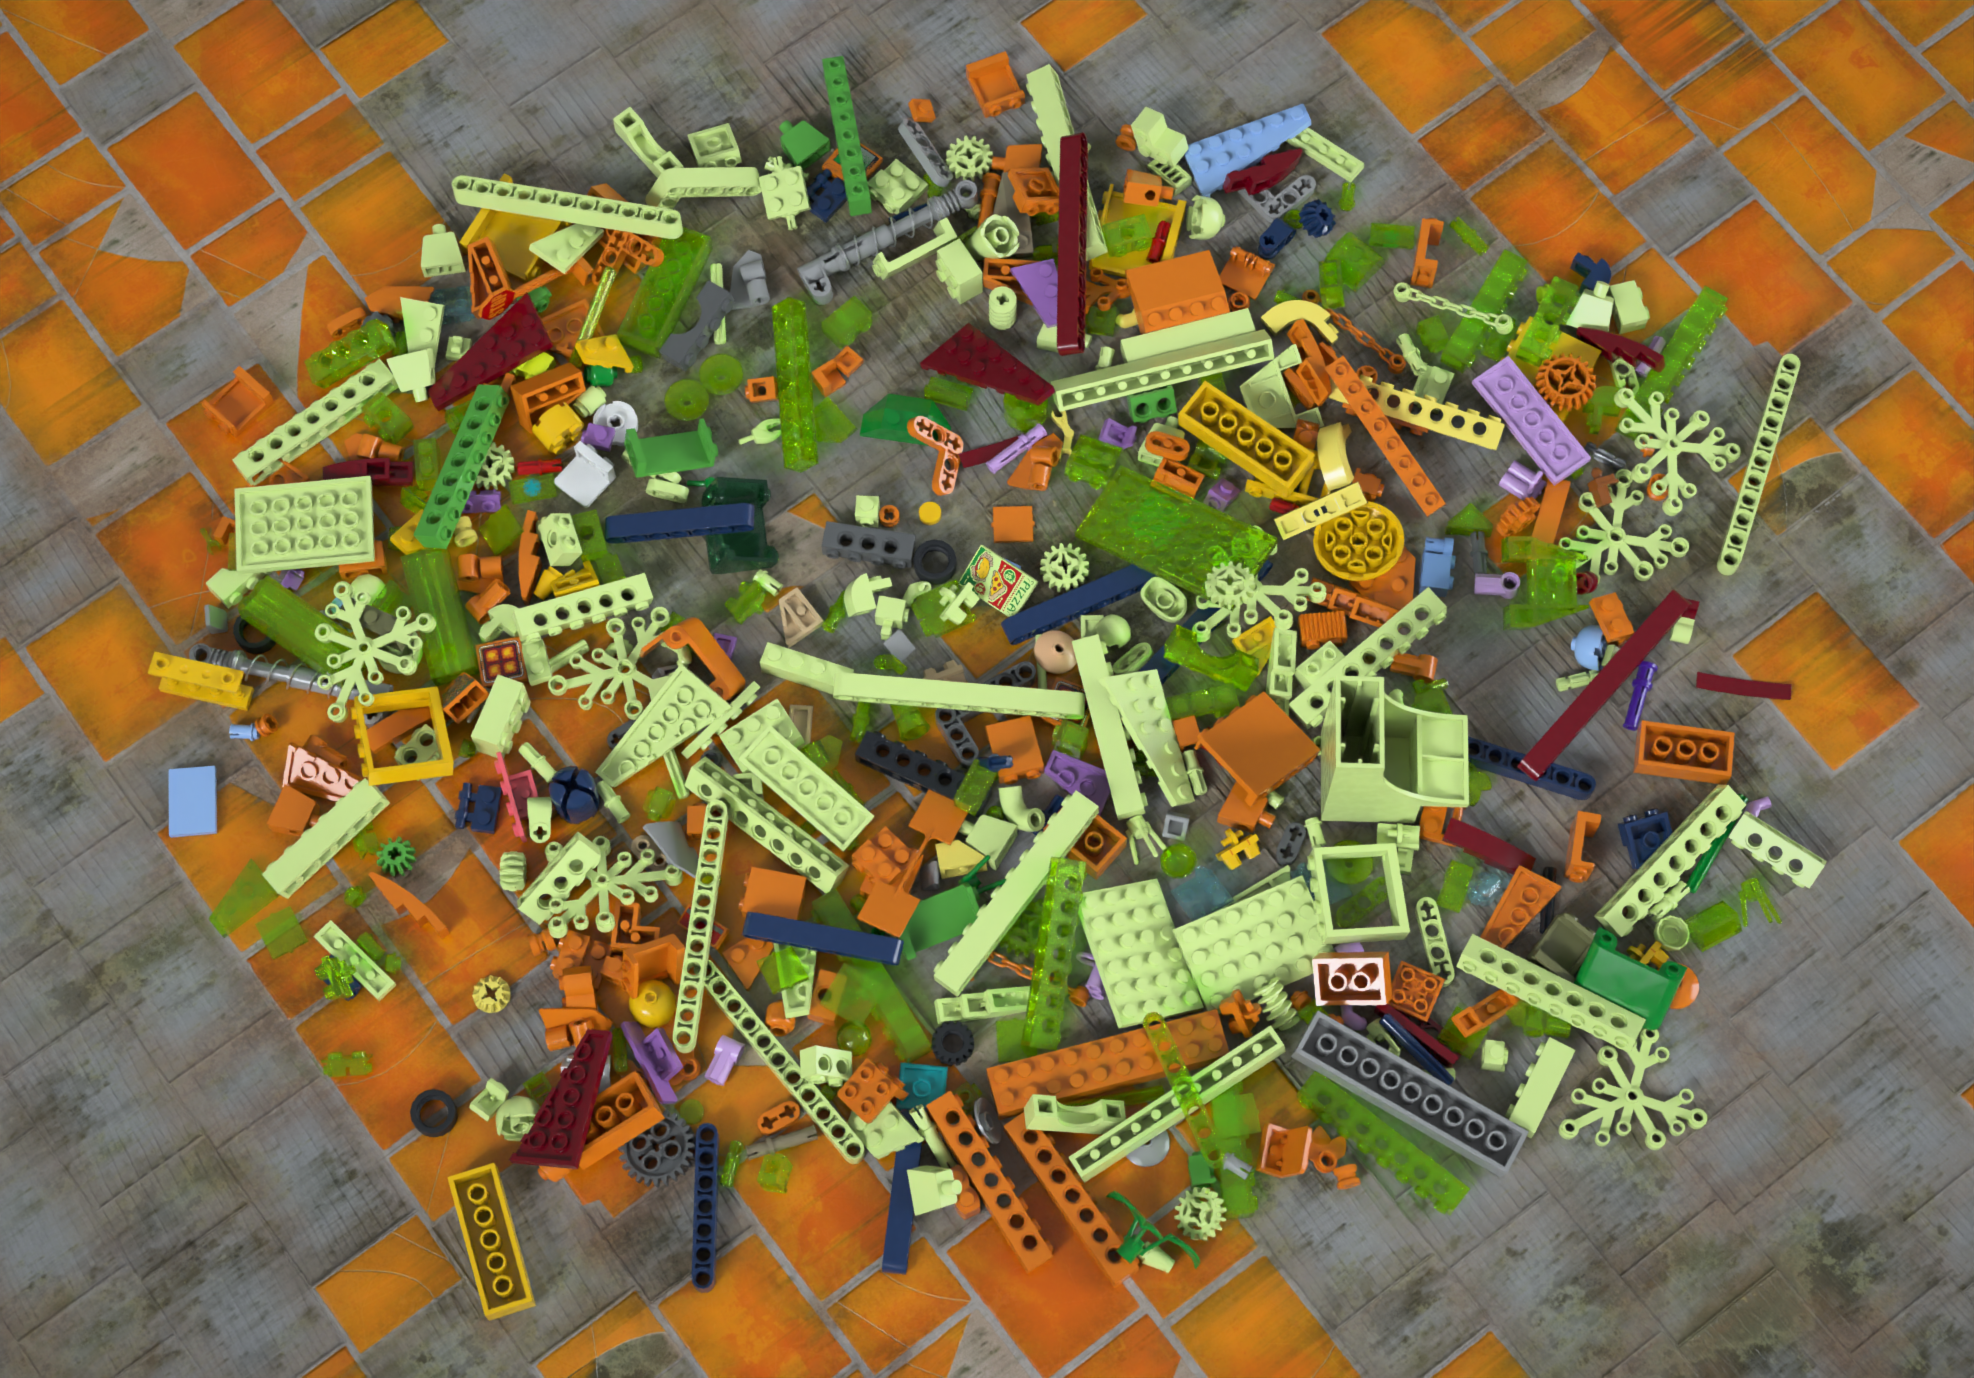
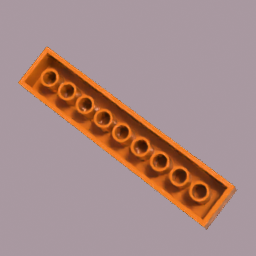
[986,1009,1229,1120]

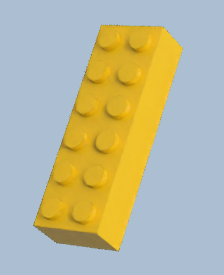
[1178,381,1315,498]
[447,1163,536,1321]

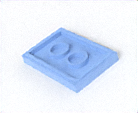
[169,766,217,838]

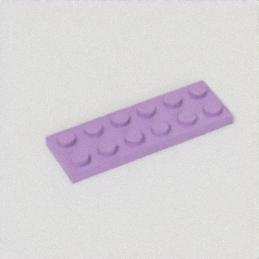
[1472,356,1591,486]

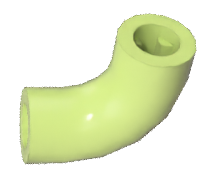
[998,786,1045,832]

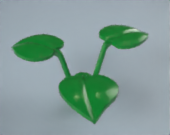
[1106,1191,1200,1269]

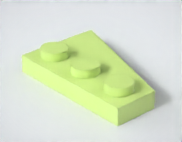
[529,223,604,274]

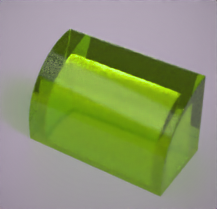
[1684,900,1742,952]

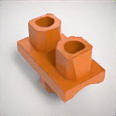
[1219,989,1262,1038]

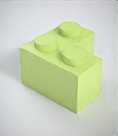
[1131,107,1189,167]

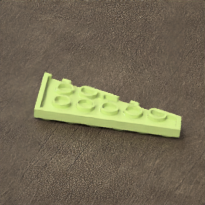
[595,664,733,787]
[1098,669,1195,807]

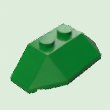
[860,394,951,446]

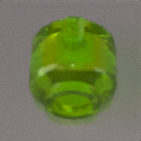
[642,786,676,822]

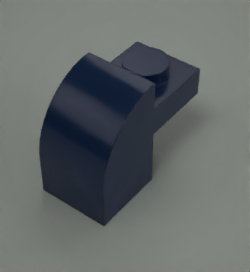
[1570,252,1611,295]

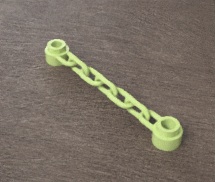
[1394,282,1513,334]

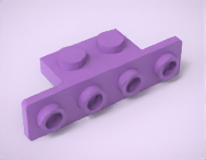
[620,1022,684,1104]

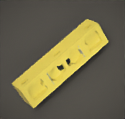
[1274,481,1367,540]

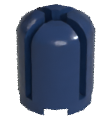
[548,766,600,824]

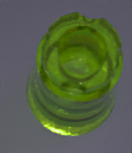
[890,704,930,741]

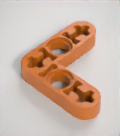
[592,230,664,288]
[907,416,963,496]

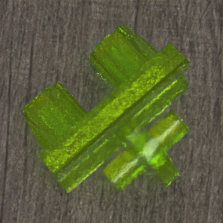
[725,580,767,624]
[315,955,357,1000]

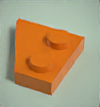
[722,937,774,992]

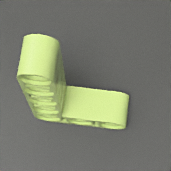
[645,167,762,209]

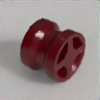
[1570,571,1598,595]

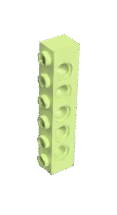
[512,573,653,642]

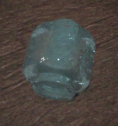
[1467,872,1502,907]

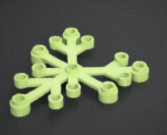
[1614,388,1741,516]
[1552,469,1689,584]
[1192,526,1326,642]
[315,581,436,723]
[548,607,674,720]
[545,836,683,938]
[1558,1027,1707,1150]

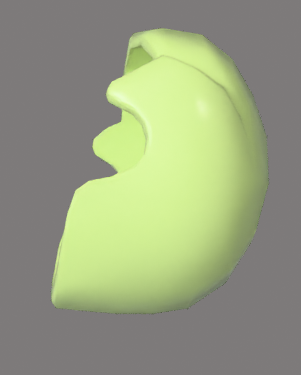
[351,574,387,606]
[1095,614,1131,648]
[1653,915,1690,951]

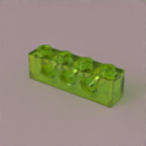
[1516,276,1580,367]
[304,319,396,389]

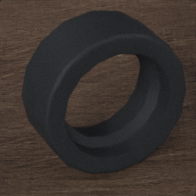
[913,539,957,585]
[233,609,279,654]
[410,1089,458,1137]

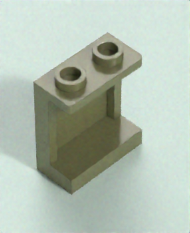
[1526,912,1596,983]

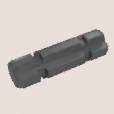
[1584,442,1626,471]

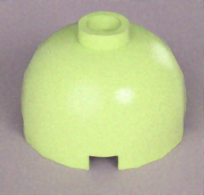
[1186,195,1225,240]
[496,1096,540,1141]

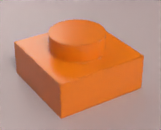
[908,99,936,123]
[834,346,864,377]

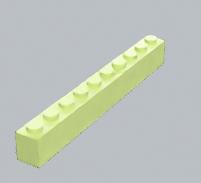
[1026,64,1108,261]
[1051,329,1274,412]
[933,790,1099,997]
[1068,1025,1286,1183]

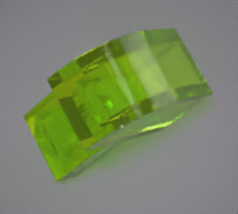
[1582,386,1621,435]

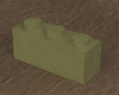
[339,598,413,652]

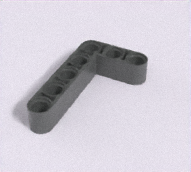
[935,661,1036,769]

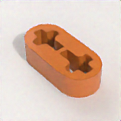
[327,307,368,339]
[757,1101,801,1136]

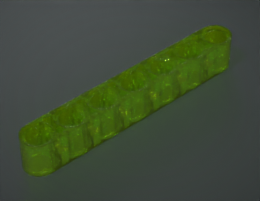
[1143,1012,1226,1169]

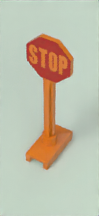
[478,257,594,320]

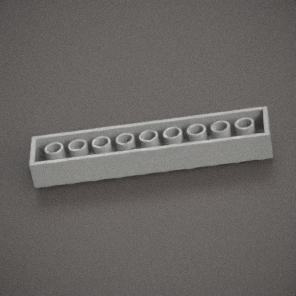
[1291,1011,1529,1177]

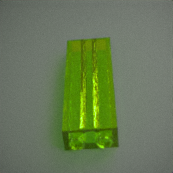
[400,548,480,686]
[237,575,375,689]

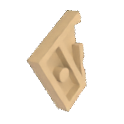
[779,587,824,649]

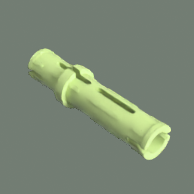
[909,1104,957,1168]

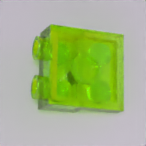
[1064,434,1122,489]

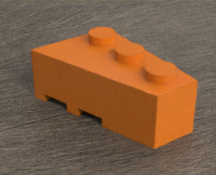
[468,236,517,319]
[983,258,1041,306]

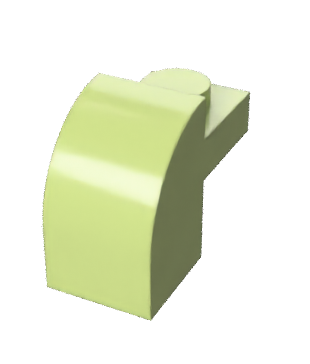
[844,573,892,618]
[479,604,519,643]

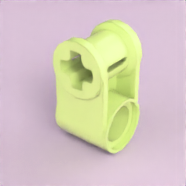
[527,797,552,843]

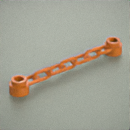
[1302,290,1406,374]
[987,951,1090,1007]

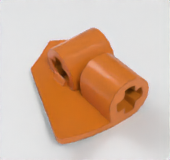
[365,286,434,323]
[344,433,405,487]
[1007,433,1063,491]
[440,554,504,594]
[539,1008,613,1052]

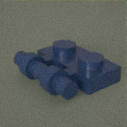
[806,169,847,223]
[454,783,503,834]

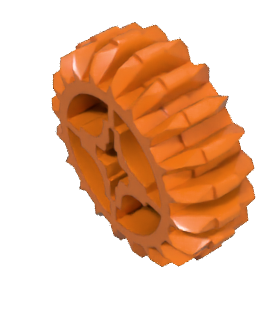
[1535,352,1596,412]

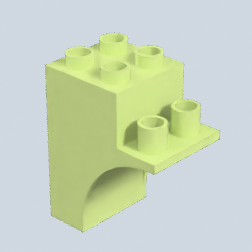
[1321,676,1469,823]

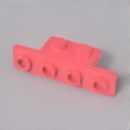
[494,751,539,843]

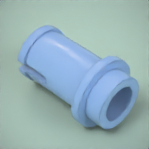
[229,723,260,741]

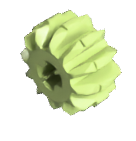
[499,851,527,891]

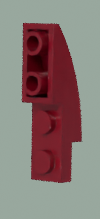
[1222,148,1303,196]
[323,458,413,486]

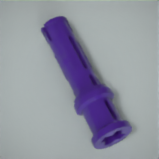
[1623,661,1658,731]

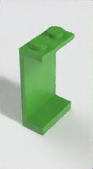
[624,418,718,478]
[898,882,980,960]

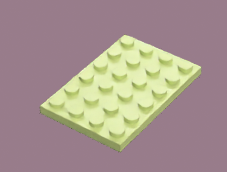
[235,476,375,575]
[1173,875,1335,1014]
[1073,878,1204,1029]

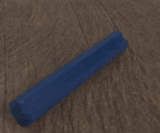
[1379,1013,1454,1086]

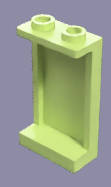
[872,217,957,281]

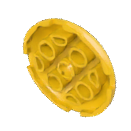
[1313,501,1404,581]

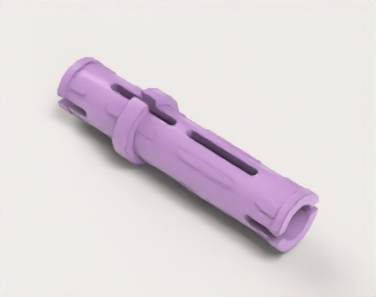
[986,423,1047,474]

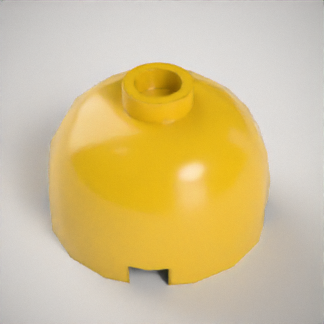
[629,979,677,1028]

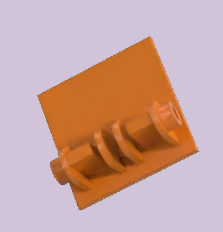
[1219,246,1275,300]

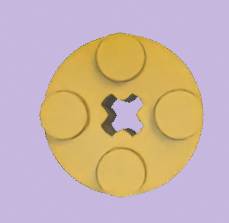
[532,402,584,455]

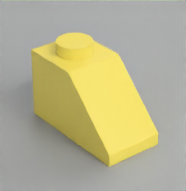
[935,840,988,879]

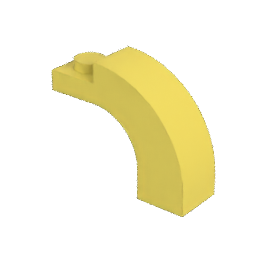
[1261,300,1338,346]
[1317,422,1354,491]

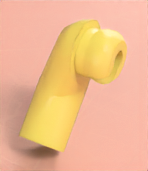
[1115,309,1138,328]

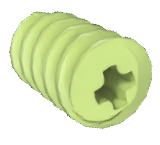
[989,286,1017,330]
[1253,977,1300,1031]

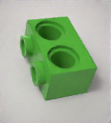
[1126,385,1177,423]

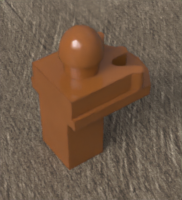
[1587,467,1619,508]

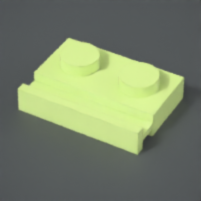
[1413,362,1455,414]

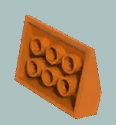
[1125,250,1230,335]

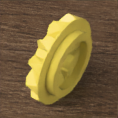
[472,975,511,1013]

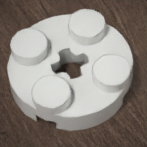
[593,401,638,446]

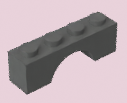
[659,280,735,372]

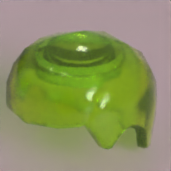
[1160,843,1197,879]
[836,1020,872,1057]

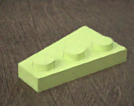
[400,297,445,368]

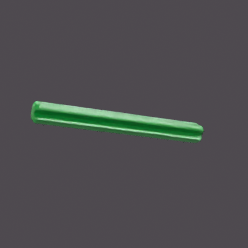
[1685,794,1748,894]

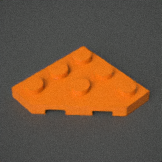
[541,298,605,361]
[1349,546,1416,630]

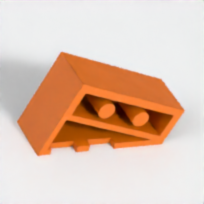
[510,362,586,434]

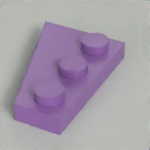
[1010,259,1058,328]
[1044,750,1111,816]

